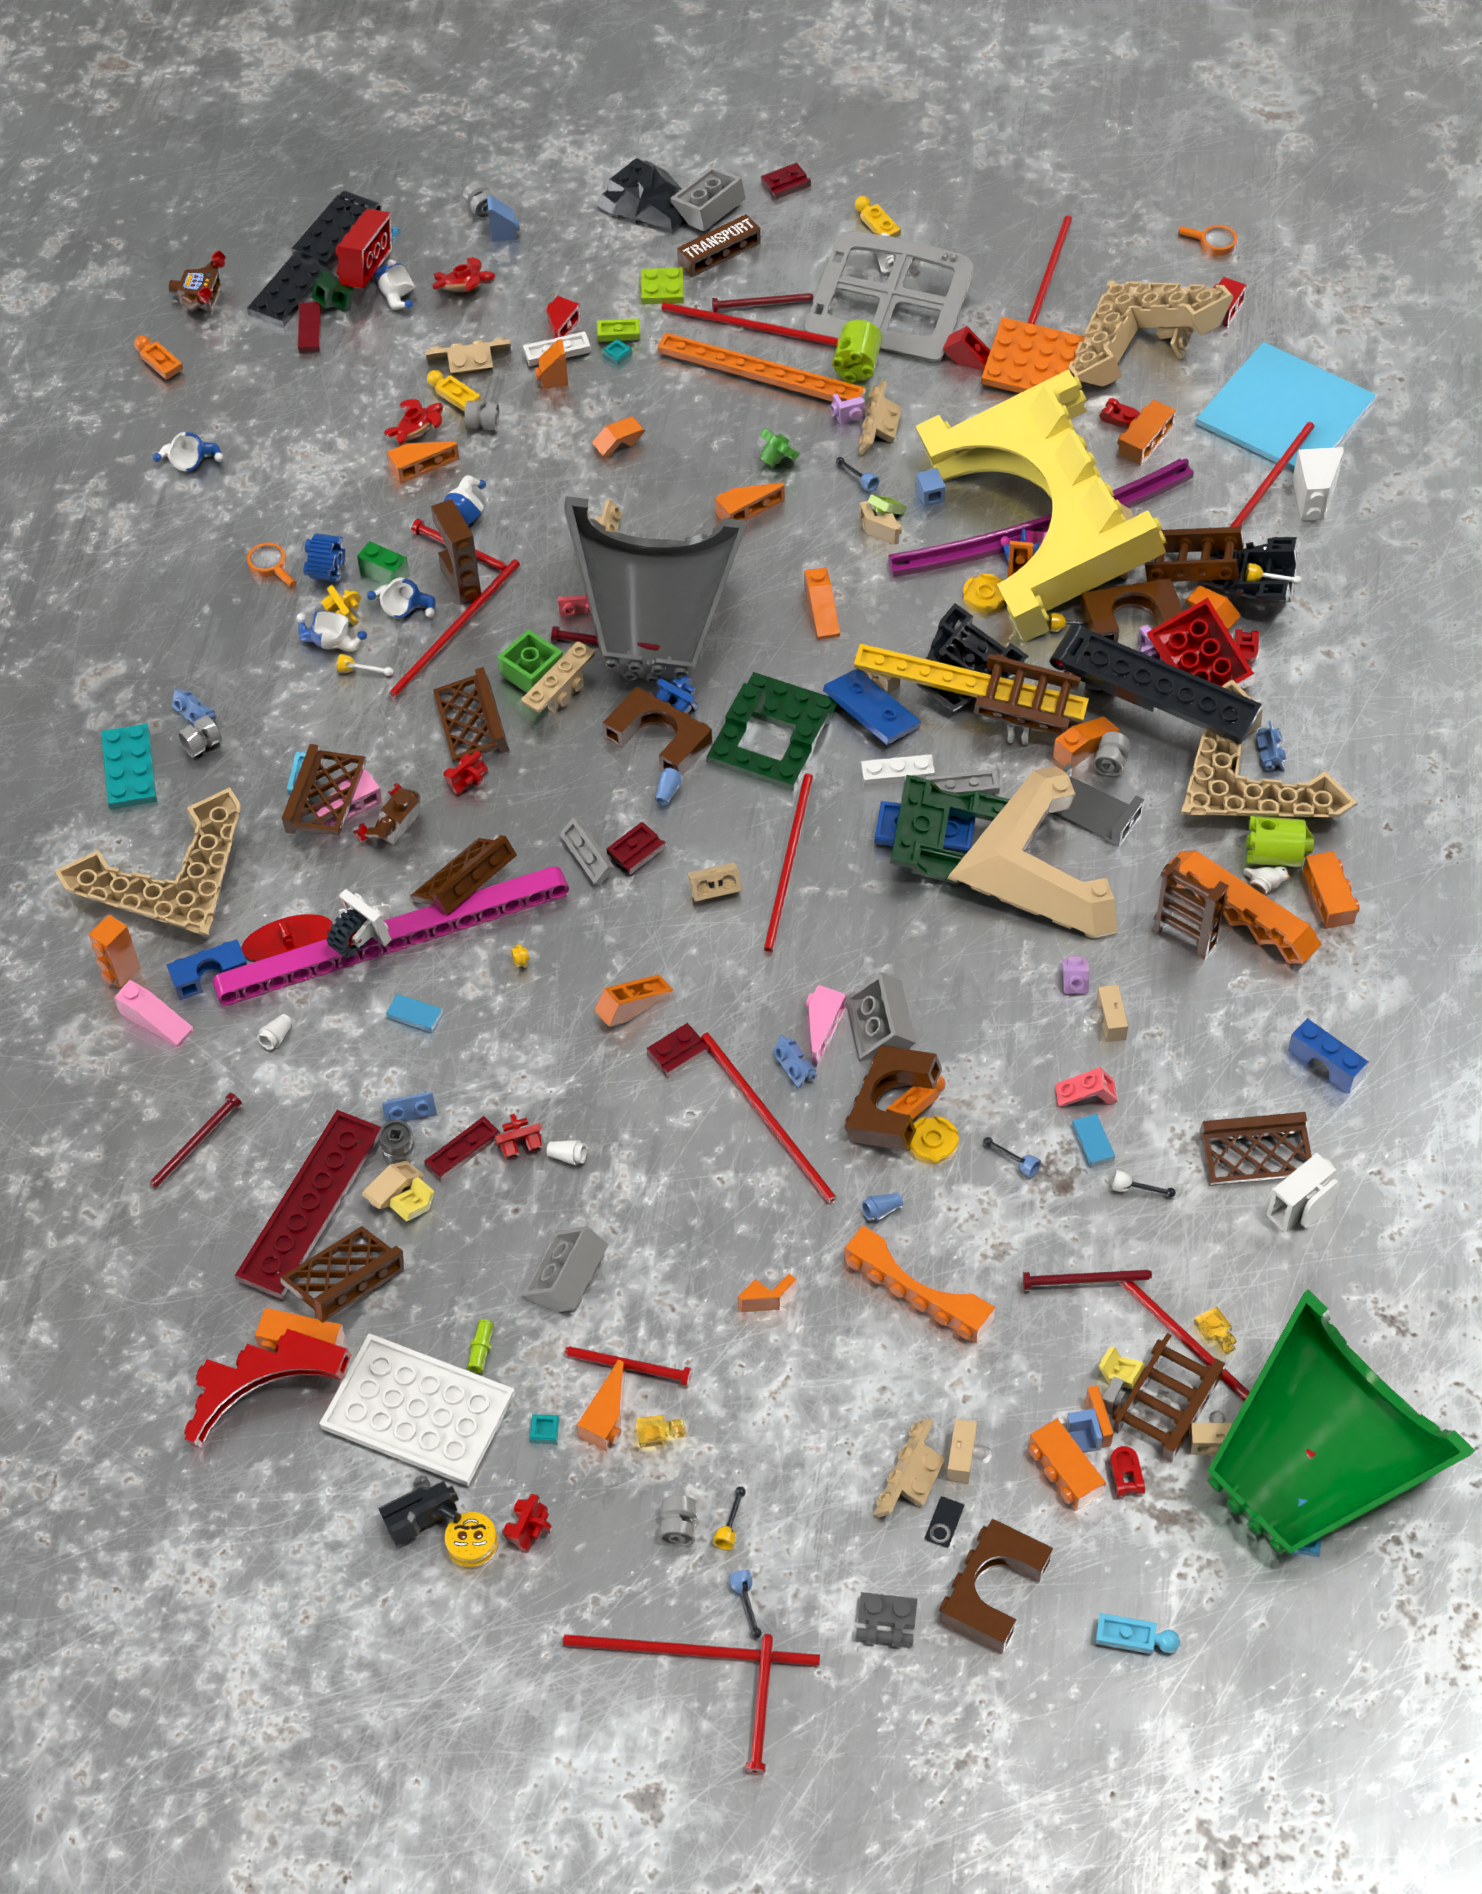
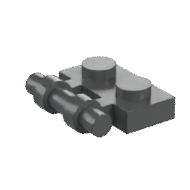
[856,1592,918,1647]

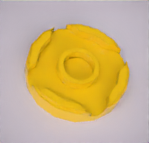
[963,573,1006,613]
[909,1116,959,1164]

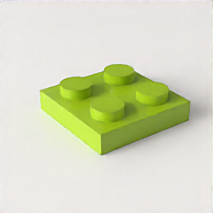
[641,267,684,305]

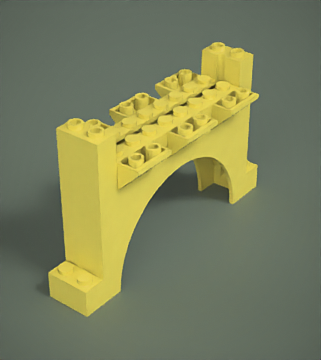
[915,369,1166,643]

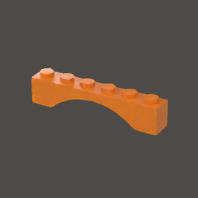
[844,1225,996,1343]

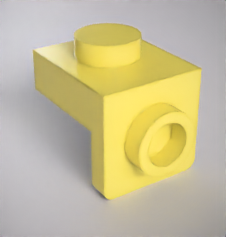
[389,1177,434,1221]
[1099,1347,1146,1389]

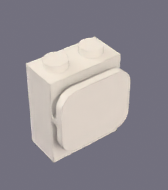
[1267,1153,1341,1232]

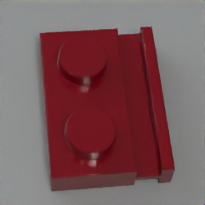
[761,162,811,200]
[606,822,666,875]
[647,1022,709,1078]

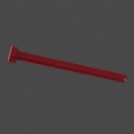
[712,293,813,313]
[551,626,661,651]
[150,1093,243,1189]
[1023,1270,1152,1291]

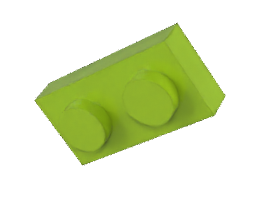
[597,318,640,342]
[868,494,907,515]

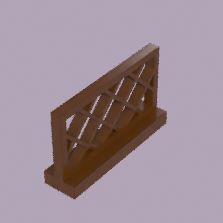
[433,667,510,764]
[282,744,367,836]
[410,835,517,914]
[1199,1112,1312,1185]
[280,1226,404,1323]

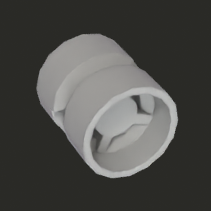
[463,180,495,220]
[464,401,500,431]
[177,715,222,758]
[1093,732,1131,777]
[659,1495,698,1547]

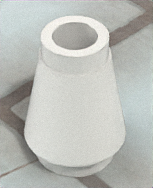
[257,1014,293,1050]
[547,1140,587,1165]

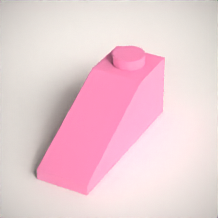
[317,769,382,834]
[114,980,194,1047]
[806,985,846,1067]

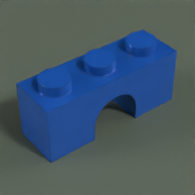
[166,939,247,1000]
[1288,1018,1369,1094]

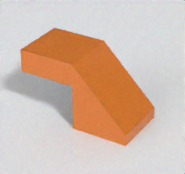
[592,416,646,458]
[1185,586,1241,630]
[738,1273,797,1312]

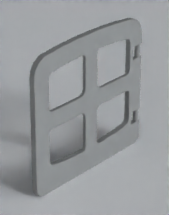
[805,231,973,362]

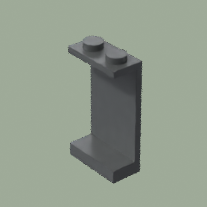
[1050,763,1144,846]

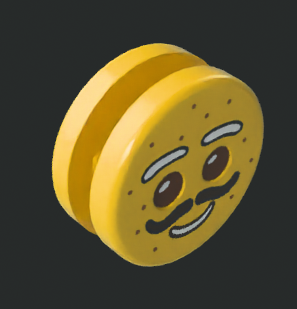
[445,1512,498,1568]

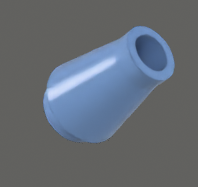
[655,768,682,805]
[862,1192,903,1221]

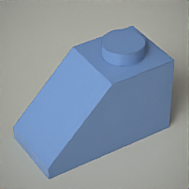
[487,196,520,242]

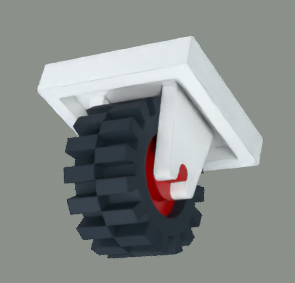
[326,889,391,957]

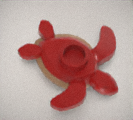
[433,257,496,293]
[384,399,443,445]

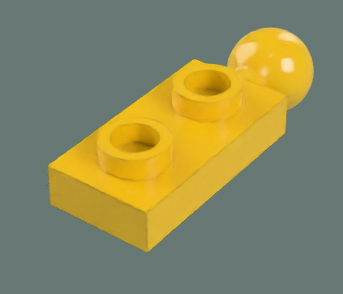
[854,196,901,238]
[427,370,481,412]

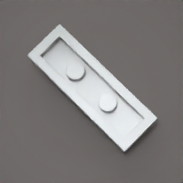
[523,332,591,366]
[861,754,935,786]

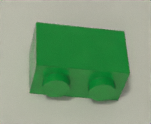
[357,541,410,585]

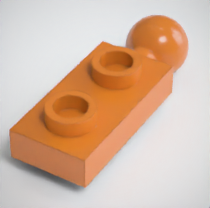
[134,335,183,380]
[886,1075,946,1120]

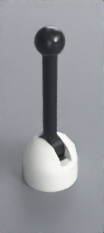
[1112,1170,1176,1198]

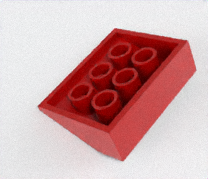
[1147,597,1256,689]

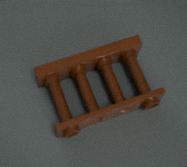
[1145,526,1244,582]
[974,654,1081,736]
[1154,857,1229,960]
[1112,1333,1226,1462]

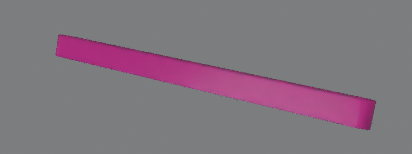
[212,866,570,1005]

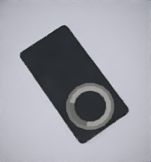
[925,1496,965,1548]

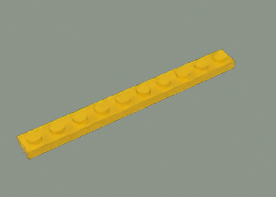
[854,643,1089,723]

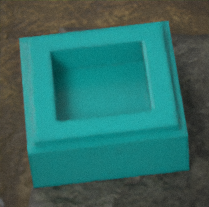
[602,339,633,366]
[529,1414,560,1445]

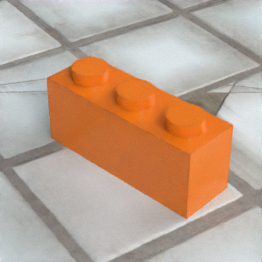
[1117,399,1176,465]
[1303,851,1360,929]
[88,914,141,988]
[255,1308,345,1353]
[1028,1418,1106,1510]

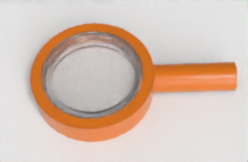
[1178,225,1237,256]
[247,542,297,588]

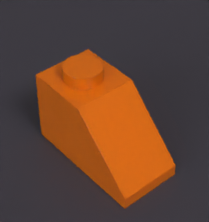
[535,339,568,389]

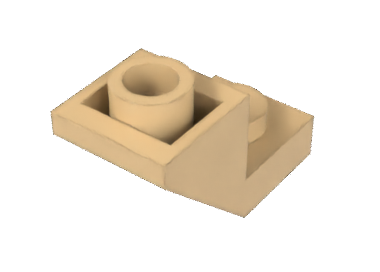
[860,501,902,545]
[362,1161,424,1209]

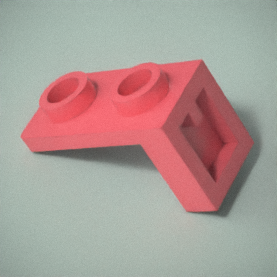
[558,595,590,615]
[1056,1067,1118,1107]

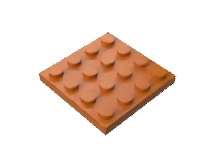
[981,317,1085,393]

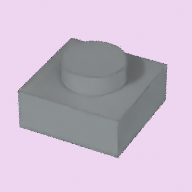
[1103,1376,1126,1415]

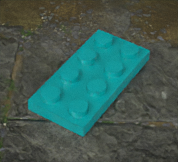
[101,723,157,810]

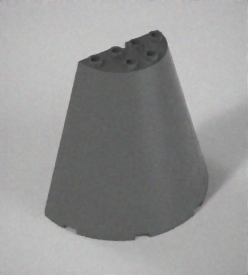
[564,496,747,683]

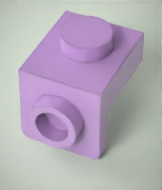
[830,394,865,424]
[1138,625,1160,659]
[1061,956,1089,994]

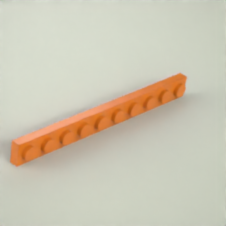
[657,333,865,402]

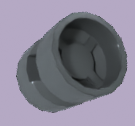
[379,1120,416,1165]

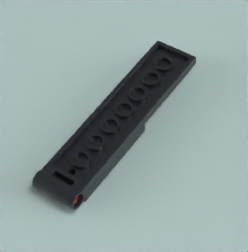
[247,190,382,327]
[1049,624,1262,744]

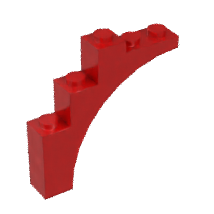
[184,1328,352,1448]

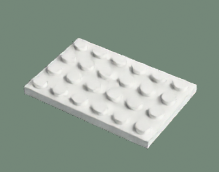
[319,1333,515,1486]

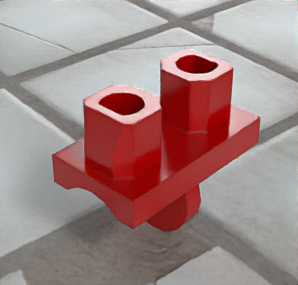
[443,751,489,796]
[495,1113,542,1159]
[502,1494,552,1553]

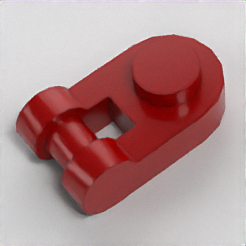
[1099,398,1140,429]
[1234,629,1259,665]
[1110,1446,1145,1498]

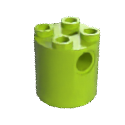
[832,319,883,384]
[1246,816,1314,868]

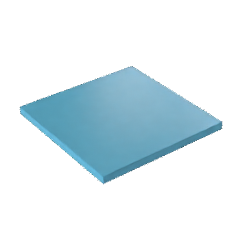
[1195,342,1377,471]

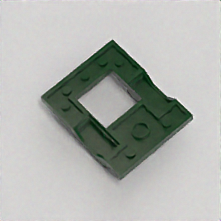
[706,672,839,791]
[890,775,1010,884]

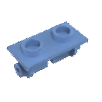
[172,688,217,724]
[1256,721,1287,771]
[772,1035,817,1089]
[382,1091,437,1122]

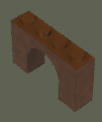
[431,499,481,604]
[1080,578,1183,642]
[602,687,713,776]
[844,1045,942,1151]
[939,1518,1053,1654]

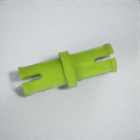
[466,1319,495,1374]

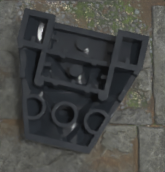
[597,158,686,234]
[1197,537,1297,603]
[916,603,1029,712]

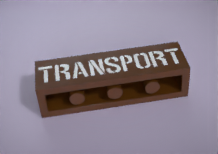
[677,214,761,278]

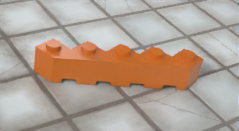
[1168,850,1322,964]

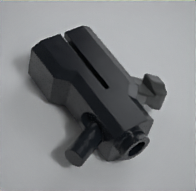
[378,1475,461,1547]

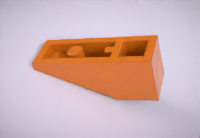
[387,441,459,484]
[715,482,785,521]
[1007,541,1033,578]
[804,567,840,640]
[1053,716,1120,769]
[594,974,674,1027]
[577,1359,625,1451]

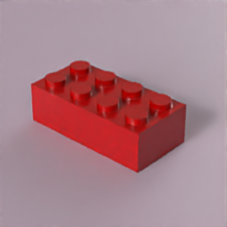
[336,209,392,288]

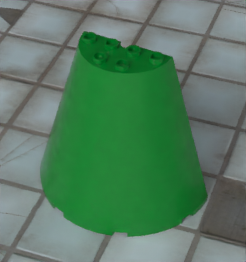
[1207,1289,1476,1555]

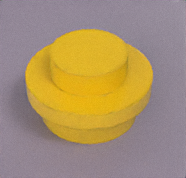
[510,944,530,968]

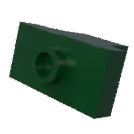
[312,270,355,311]

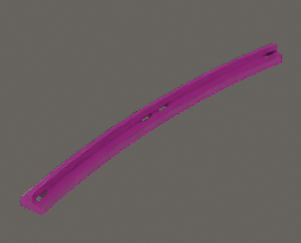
[888,458,1194,577]

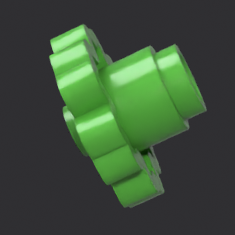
[760,427,800,467]

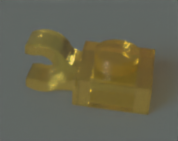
[1194,1306,1237,1355]
[636,1414,686,1448]

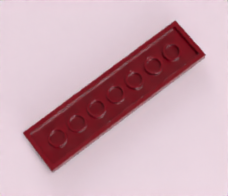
[235,1110,381,1299]

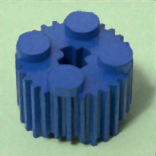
[303,533,347,582]

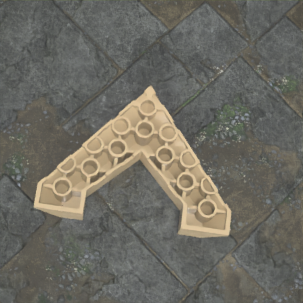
[1069,281,1233,387]
[1181,680,1357,817]
[947,766,1118,939]
[55,787,241,936]

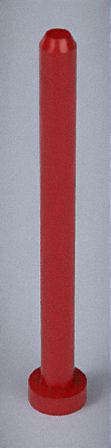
[411,519,507,571]
[565,1346,693,1387]
[745,1634,773,1775]

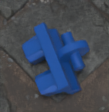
[655,676,699,713]

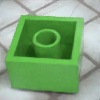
[497,629,563,693]

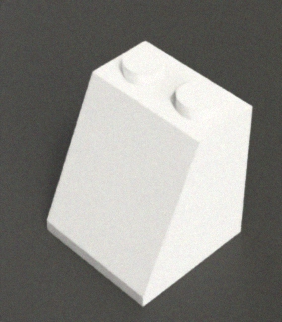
[1293,447,1344,520]

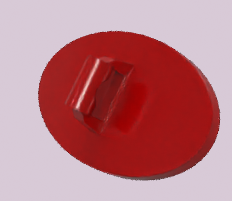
[241,914,333,962]

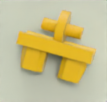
[321,585,361,627]

